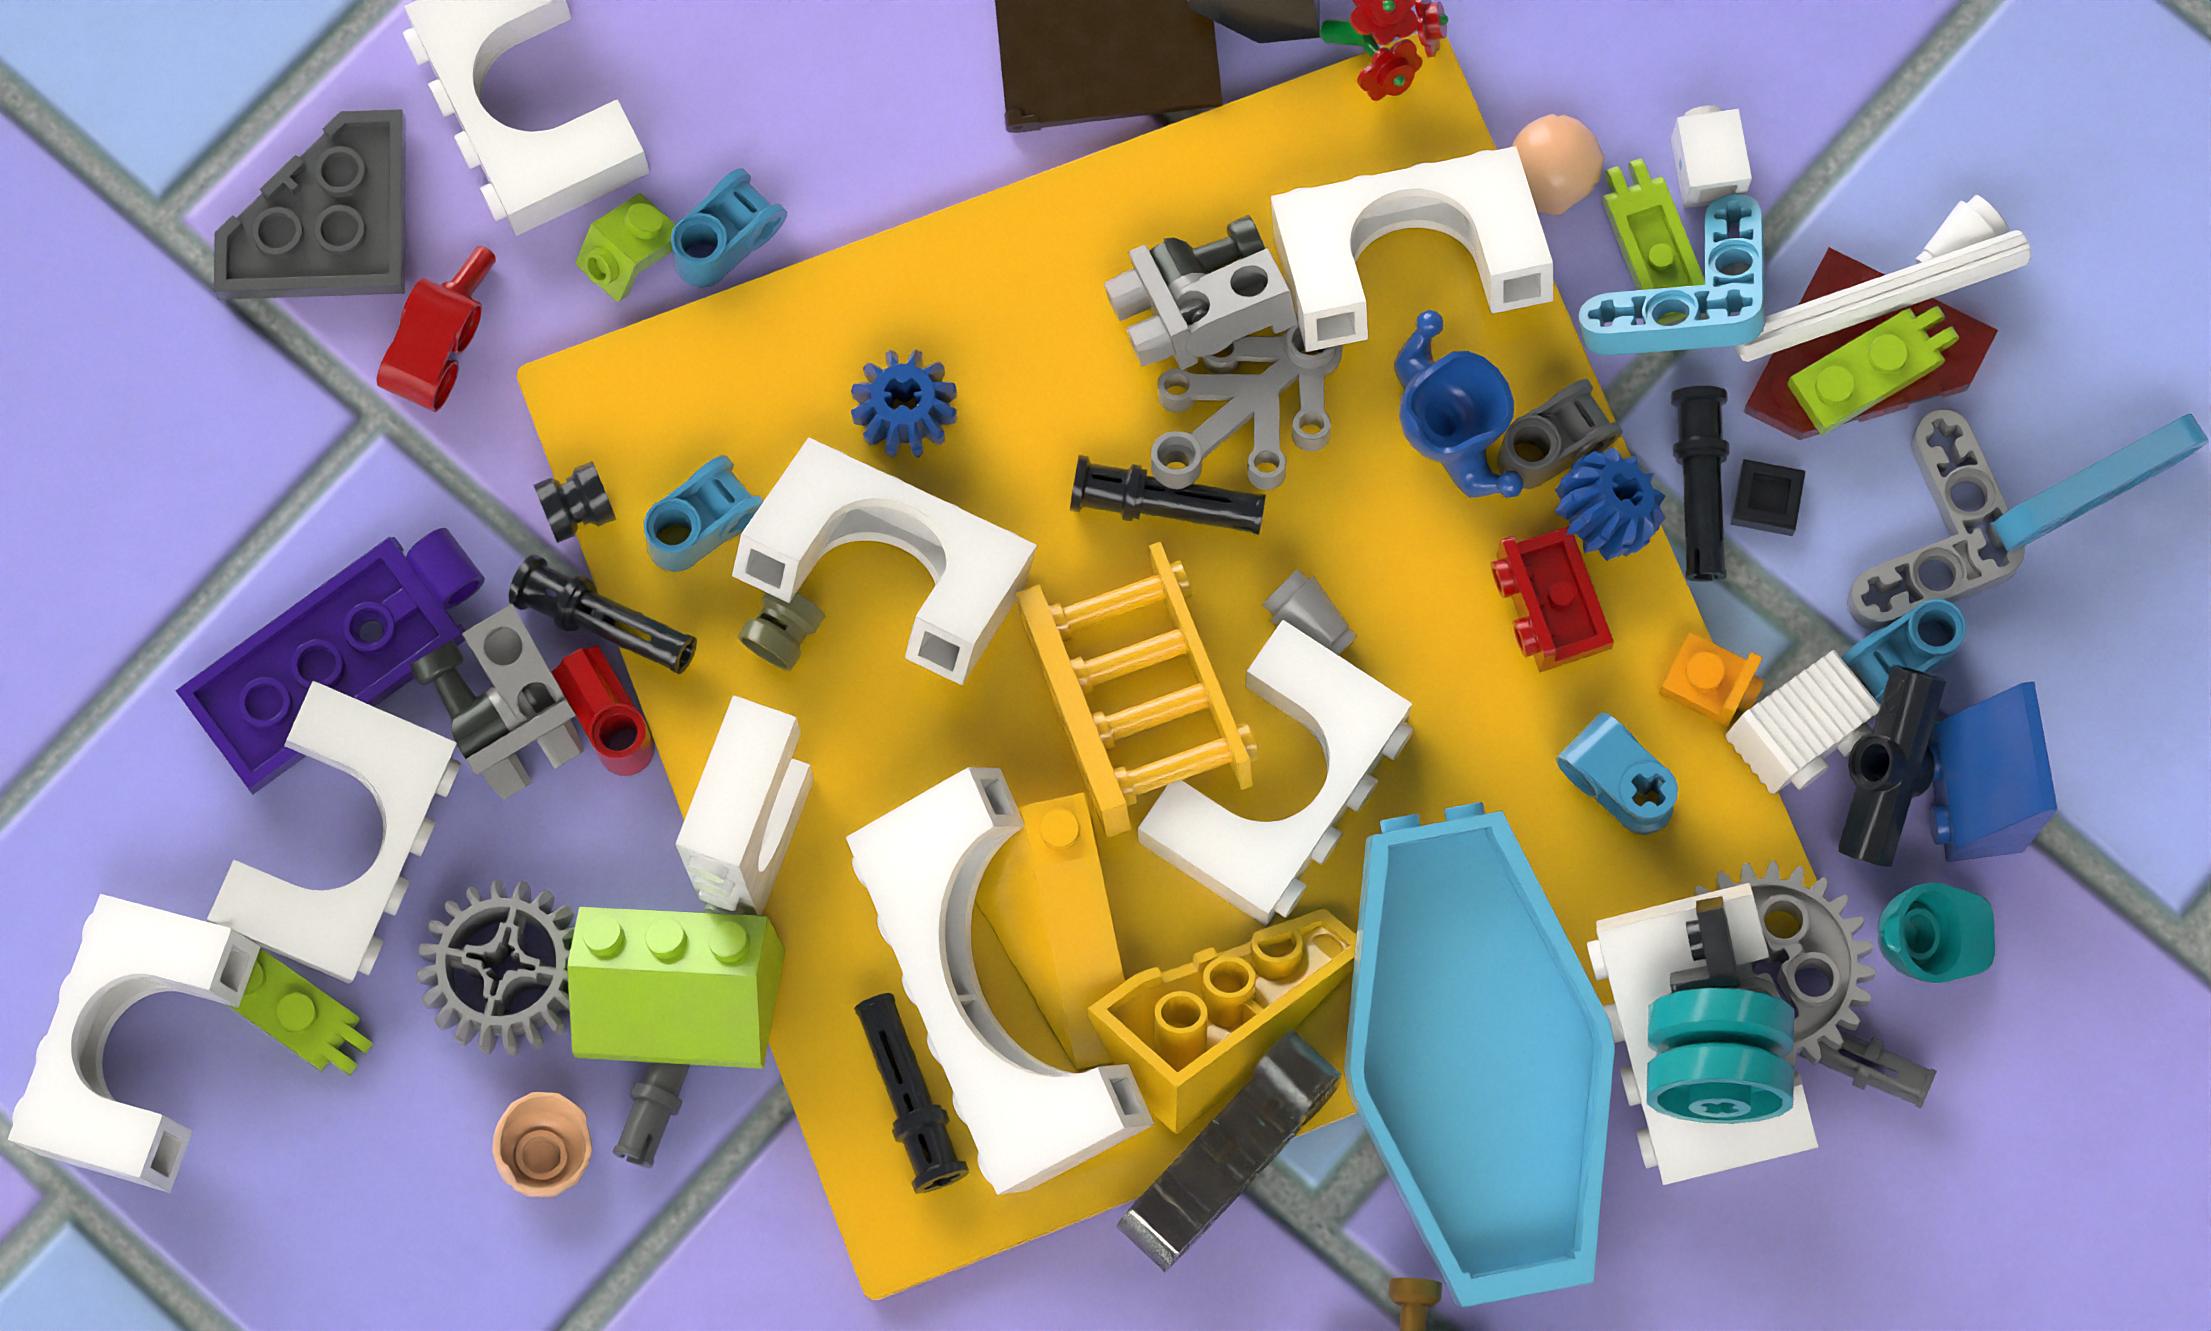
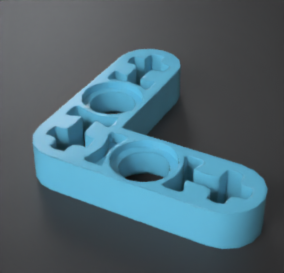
[1578,194,1765,356]

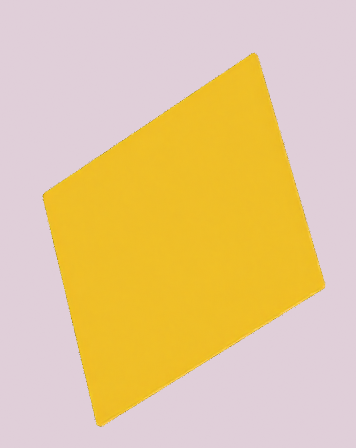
[517,33,1825,1301]

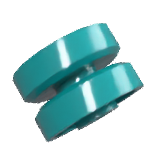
[1647,988,1794,1124]

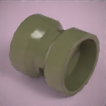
[737,592,825,671]

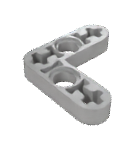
[1847,409,2025,630]

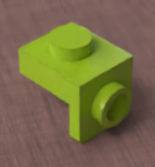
[576,193,676,302]

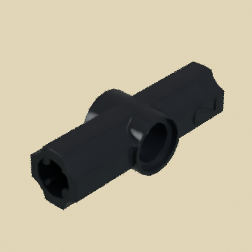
[1838,664,1947,867]

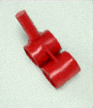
[376,246,496,412]

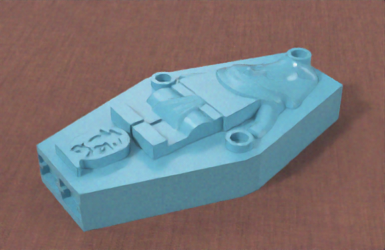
[1344,802,1615,1308]

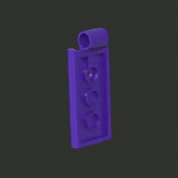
[175,528,485,795]

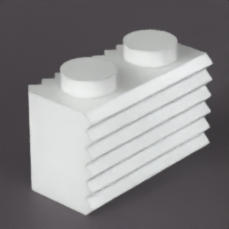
[1726,650,1880,794]

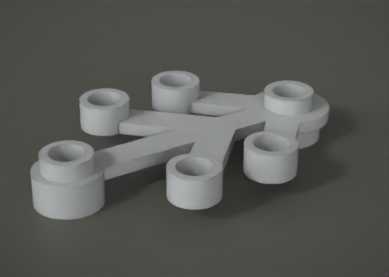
[1151,325,1342,490]

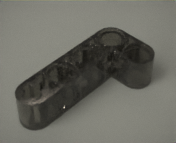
[1116,1029,1342,1272]

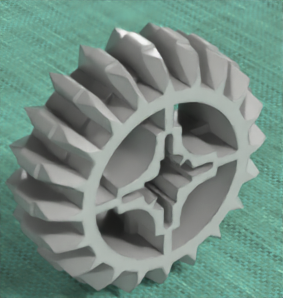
[416,880,575,1056]

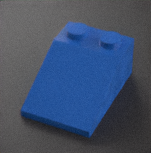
[1928,681,2058,862]

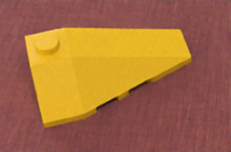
[974,792,1125,1072]
[1088,908,1357,1134]

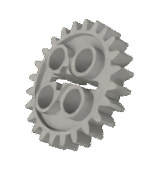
[1671,861,1876,1068]

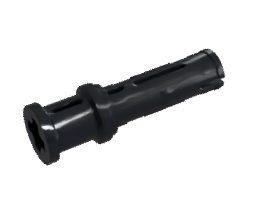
[1671,386,1730,582]
[1070,455,1266,535]
[508,555,697,674]
[854,993,970,1194]

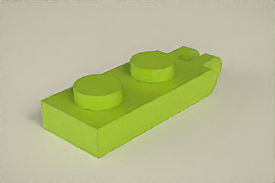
[1602,158,1705,325]
[1787,306,1960,436]
[225,948,374,1076]

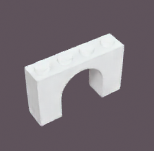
[402,0,650,236]
[1271,146,1553,352]
[732,438,1037,685]
[1138,620,1414,927]
[206,681,462,984]
[675,695,814,916]
[1587,883,1819,1185]
[8,894,261,1193]

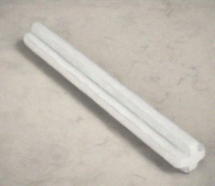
[1735,230,2032,362]

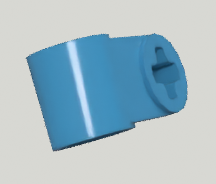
[671,168,788,288]
[644,455,764,572]
[1841,599,1966,705]
[1555,712,1678,835]

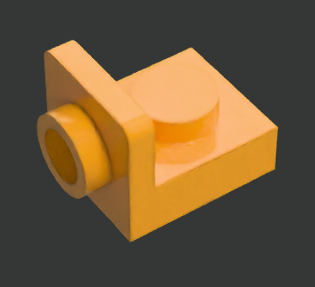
[1659,632,1766,727]

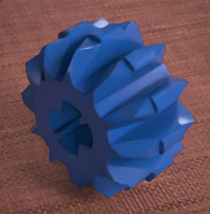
[851,349,957,458]
[1555,447,1666,561]

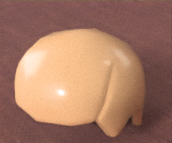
[1511,114,1605,215]
[492,1092,592,1197]

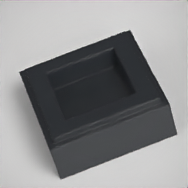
[1730,459,1806,536]

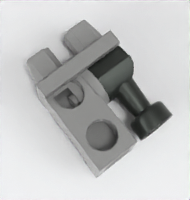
[1104,215,1298,370]
[408,604,584,800]

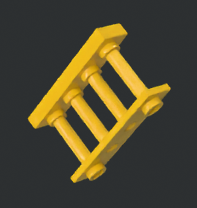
[1016,541,1259,838]

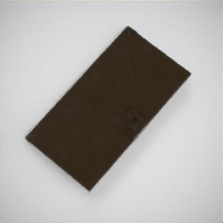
[995,0,1223,133]

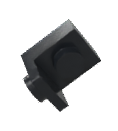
[1670,896,1739,993]

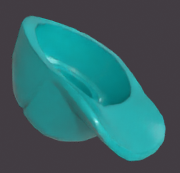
[1877,882,1995,983]

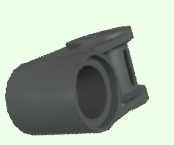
[1497,379,1623,489]

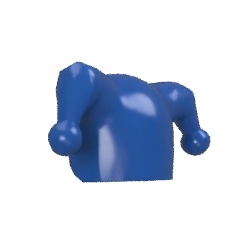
[1394,310,1524,498]

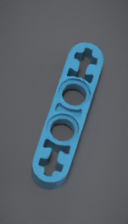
[1991,413,2209,553]

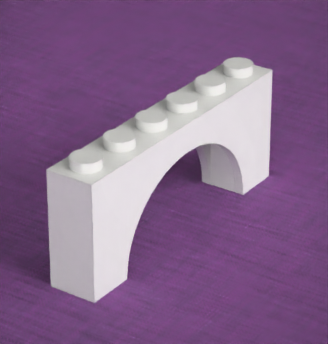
[846,767,1154,1195]

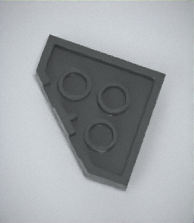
[214,109,406,300]

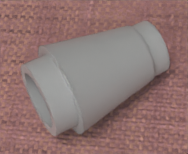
[1262,569,1357,655]

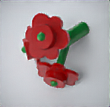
[1320,0,1448,101]

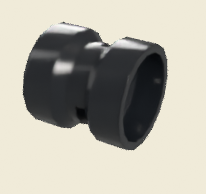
[533,461,616,543]

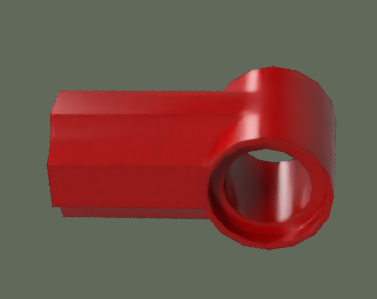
[551,645,655,776]

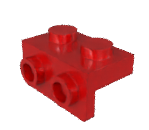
[1491,526,1614,673]

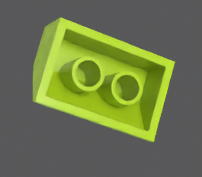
[567,907,785,1069]

